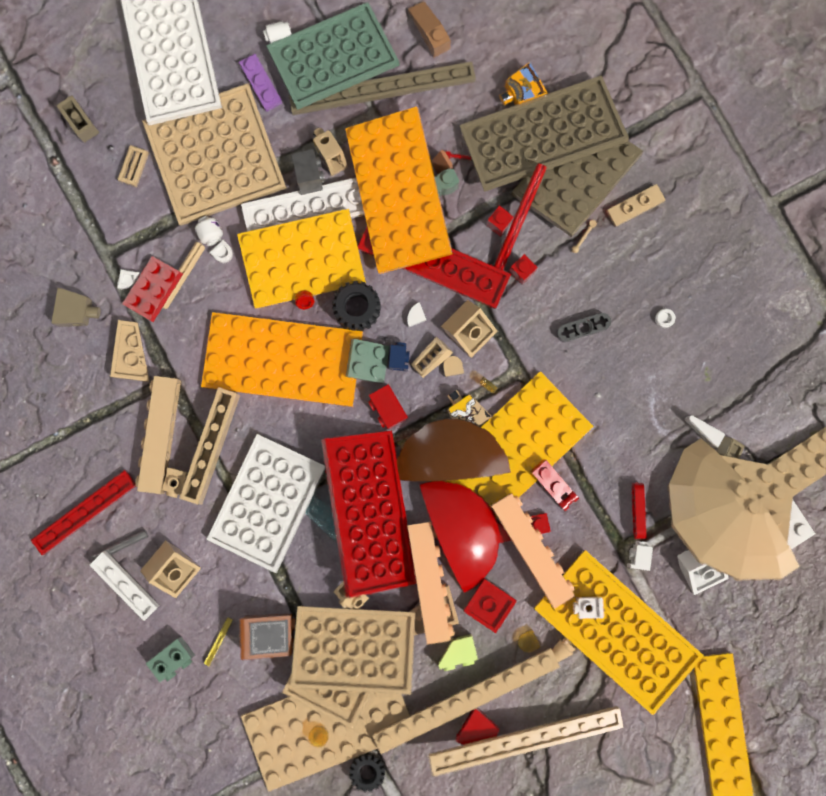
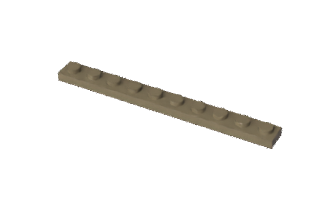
[289,62,476,115]

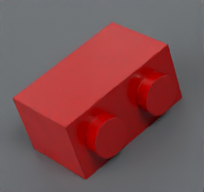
[368,384,408,430]

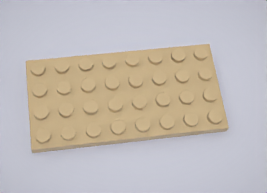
[241,692,410,792]

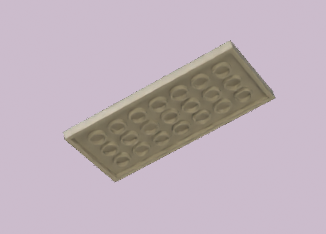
[460,75,629,192]

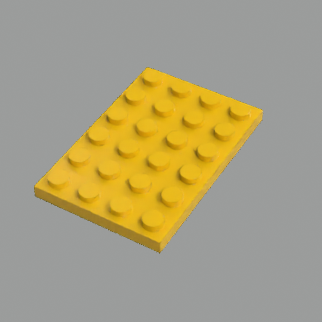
[237,209,366,309]

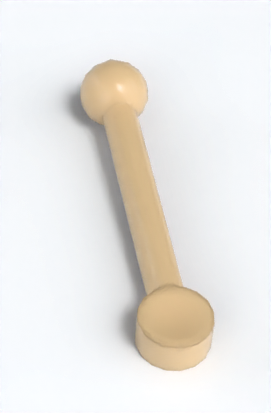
[572,220,597,253]

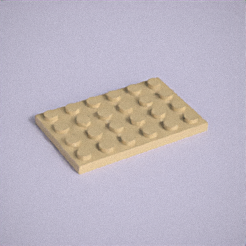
[291,606,416,695]

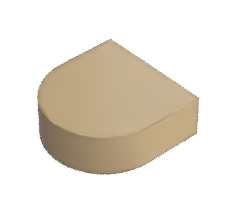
[443,356,464,377]

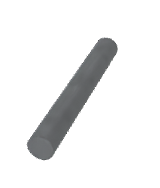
[92,530,149,560]

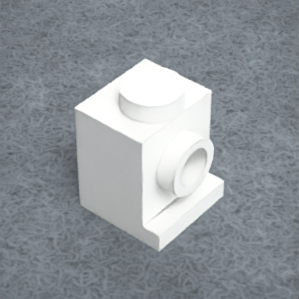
[627,541,653,571]
[573,596,604,619]

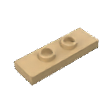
[606,184,666,228]

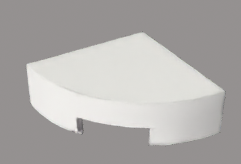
[117,270,140,289]
[407,302,426,327]

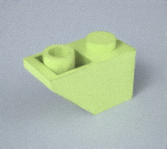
[438,634,478,671]

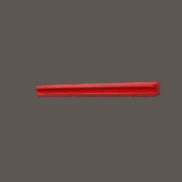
[494,163,547,270]

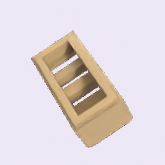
[411,337,453,378]

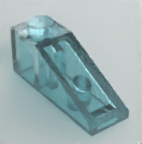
[305,495,337,541]

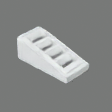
[685,415,725,448]

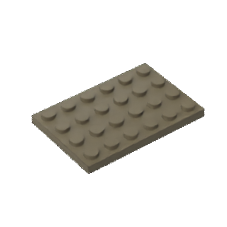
[512,141,643,237]

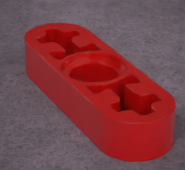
[631,483,646,539]

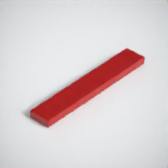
[31,470,136,556]

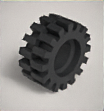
[349,752,385,793]

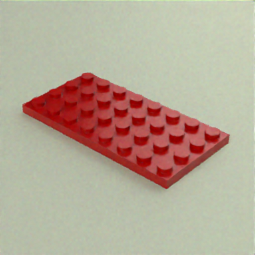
[321,431,417,598]

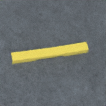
[204,617,233,667]

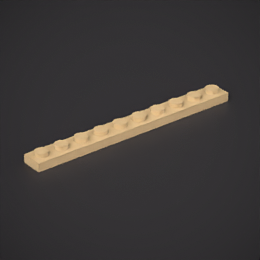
[373,648,560,754]
[428,706,623,776]

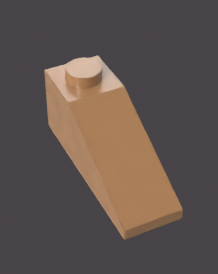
[408,1,451,58]

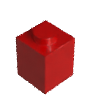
[486,205,514,237]
[509,254,538,285]

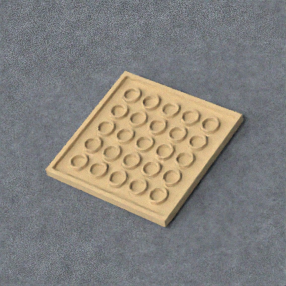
[143,84,286,226]

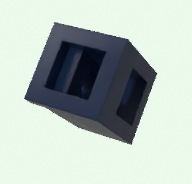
[389,342,410,371]

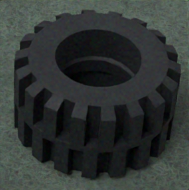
[332,281,381,331]

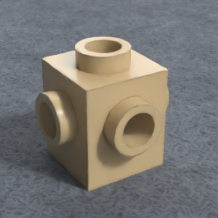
[333,581,369,610]

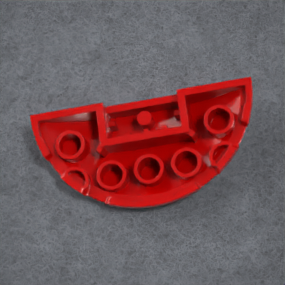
[420,481,500,592]

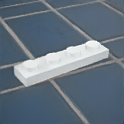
[90,550,159,621]

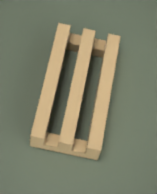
[118,145,149,187]

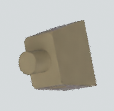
[51,288,101,327]

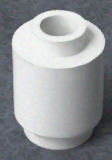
[263,21,291,43]

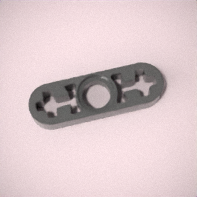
[557,313,611,342]

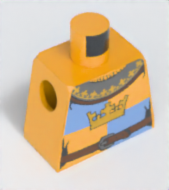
[499,62,547,105]

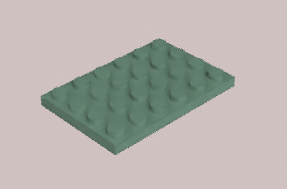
[266,2,400,110]

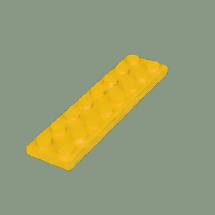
[694,652,753,796]

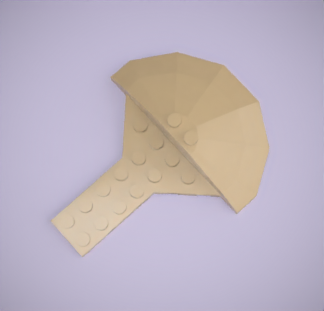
[668,427,826,581]

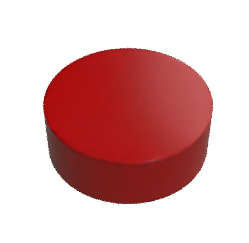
[295,291,315,310]

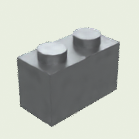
[292,149,325,195]

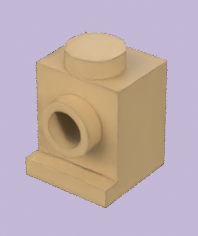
[162,468,188,498]

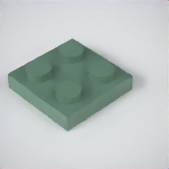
[346,339,390,384]

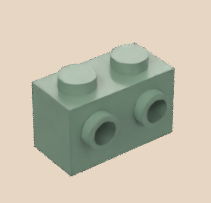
[146,637,195,682]

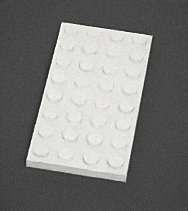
[121,0,222,126]

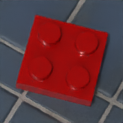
[463,579,517,634]

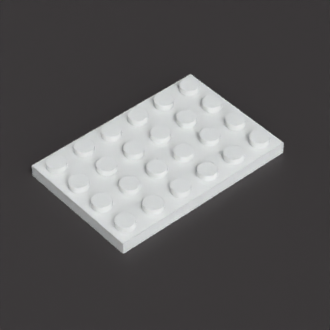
[207,434,326,573]

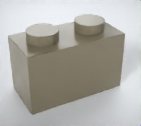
[56,95,100,143]

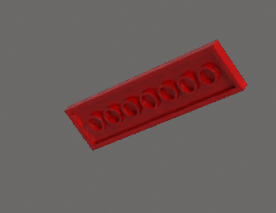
[358,227,511,310]

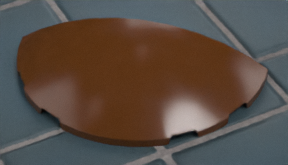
[397,418,511,481]

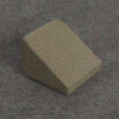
[716,436,745,459]

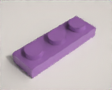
[239,54,282,112]

